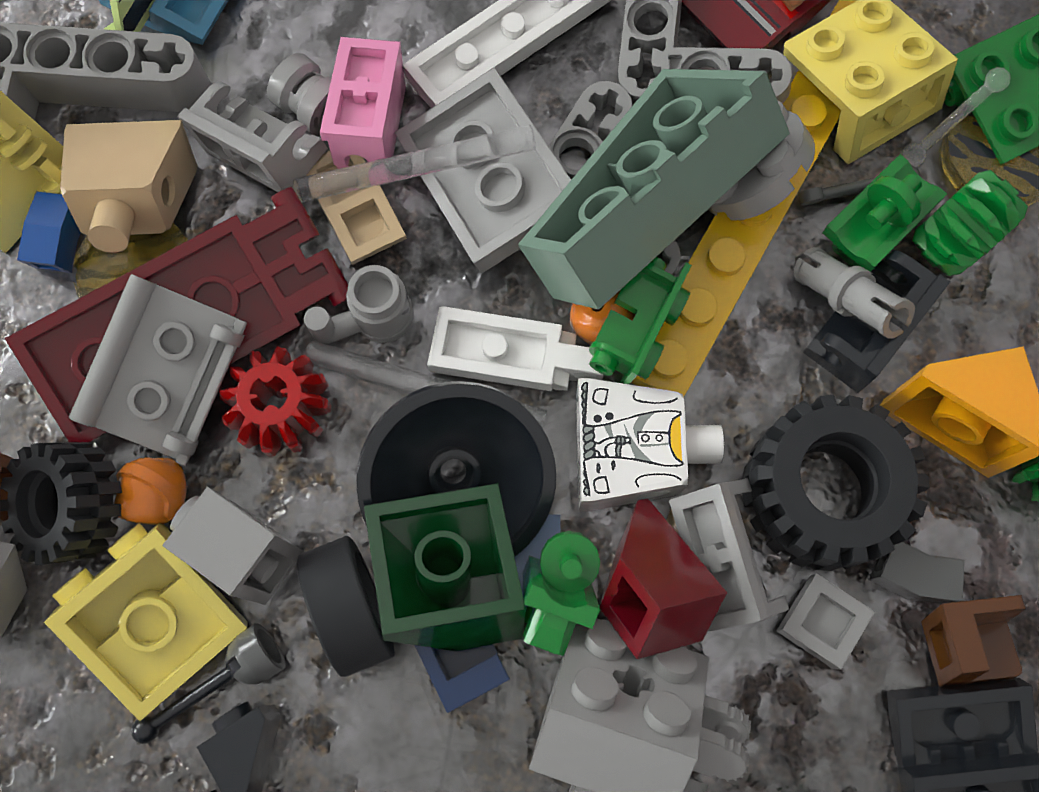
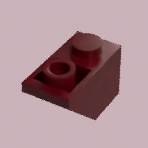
[599,498,727,659]

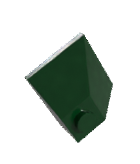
[364,484,526,651]

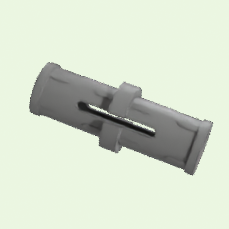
[794,247,915,339]

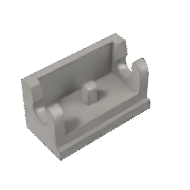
[177,81,328,192]
[669,478,789,632]

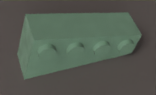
[518,69,790,310]

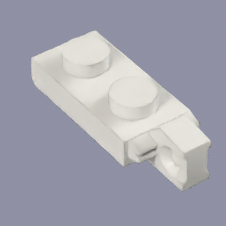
[427,306,603,391]

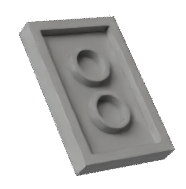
[395,68,571,274]

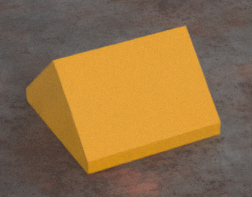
[880,346,1039,478]

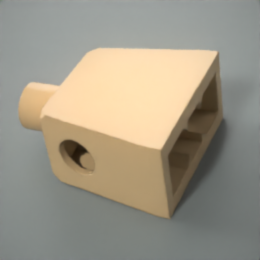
[60,120,198,253]

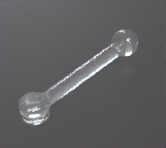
[901,67,1011,168]

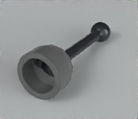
[131,623,285,744]

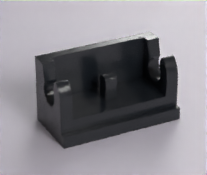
[803,250,951,393]

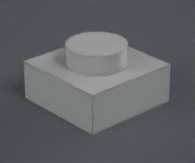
[777,573,875,670]

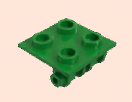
[944,14,1039,165]

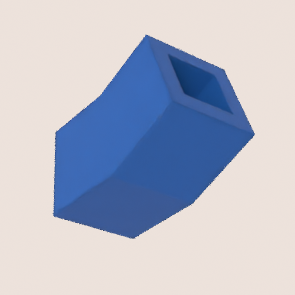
[17,191,81,273]

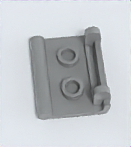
[69,274,247,466]

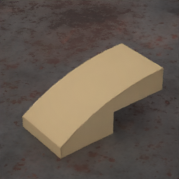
[306,151,407,265]

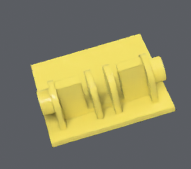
[0,91,63,253]

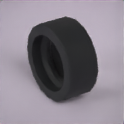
[297,536,395,677]

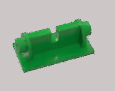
[589,257,692,384]

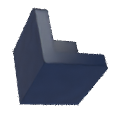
[414,644,511,713]

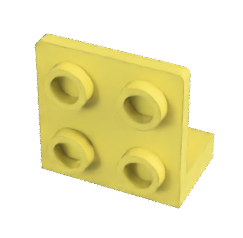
[783,0,958,164]

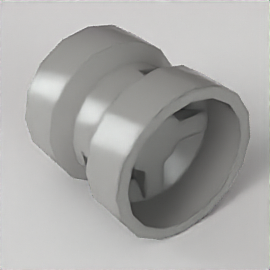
[267,53,332,137]

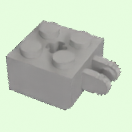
[529,619,751,792]

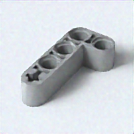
[0,22,211,121]

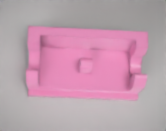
[320,37,406,180]

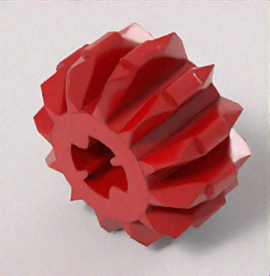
[219,346,332,457]

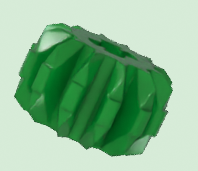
[912,170,1028,276]

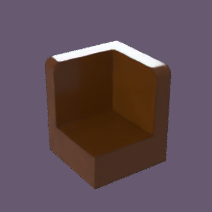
[921,595,1026,687]

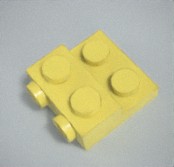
[44,523,248,721]

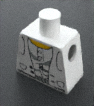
[576,378,724,511]

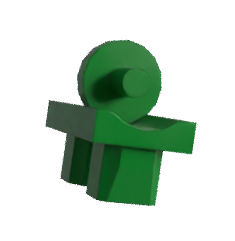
[822,154,947,272]
[522,531,600,656]

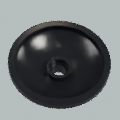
[356,381,556,557]

